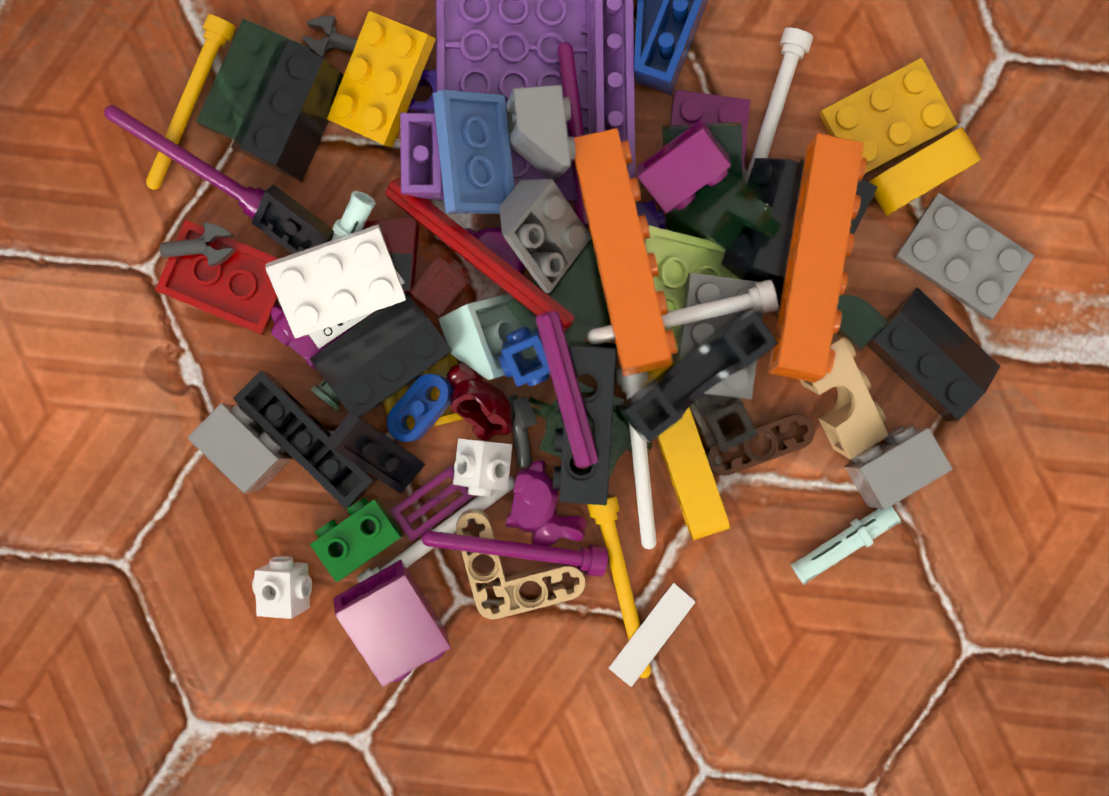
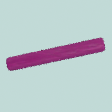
[536,311,599,467]

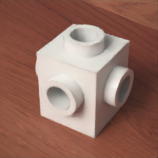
[453,438,512,497]
[252,556,312,619]

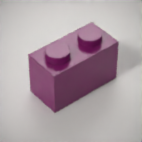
[637,119,731,213]

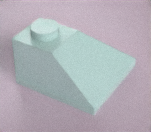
[438,294,536,380]

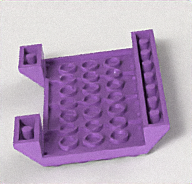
[400,0,636,203]

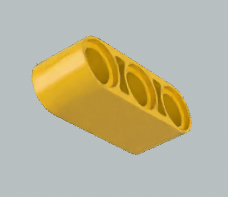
[869,127,982,216]

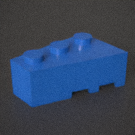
[634,0,708,95]

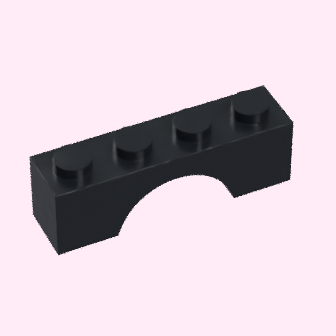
[618,311,778,443]

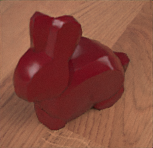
[446,362,513,441]

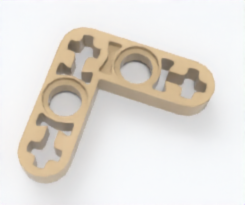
[456,508,585,620]

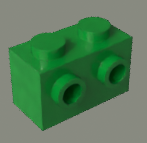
[310,497,404,583]

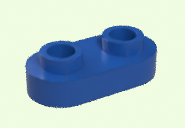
[387,374,453,442]

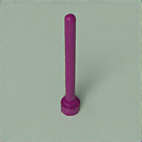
[558,42,589,228]
[104,105,265,219]
[421,531,608,577]

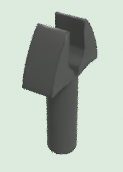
[302,16,358,59]
[159,223,236,267]
[507,395,537,468]

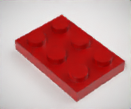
[155,220,279,335]

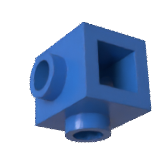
[498,326,550,387]

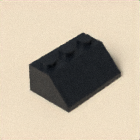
[231,40,344,182]
[721,158,804,286]
[864,287,1000,421]
[310,291,452,418]

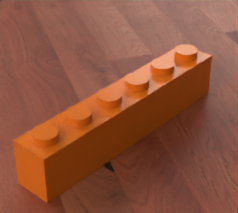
[574,128,677,377]
[768,133,867,383]

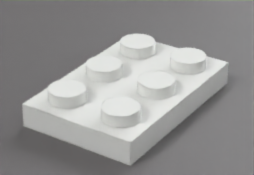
[266,224,406,339]

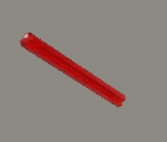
[385,178,575,333]

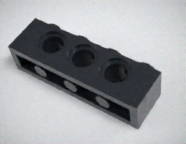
[553,341,617,505]
[233,370,378,509]

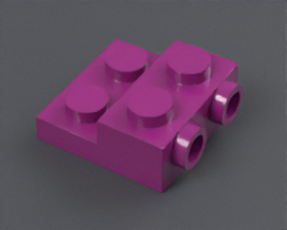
[667,90,751,182]

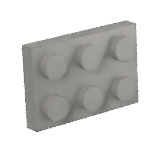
[894,193,1035,320]
[676,273,763,400]

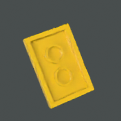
[327,11,436,148]
[819,58,958,175]

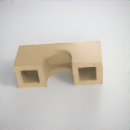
[800,334,889,460]

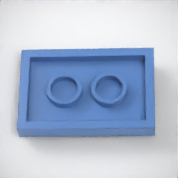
[433,90,515,214]

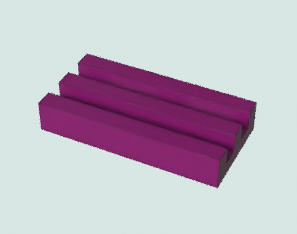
[389,465,474,541]

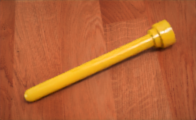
[146,14,237,190]
[587,495,651,678]

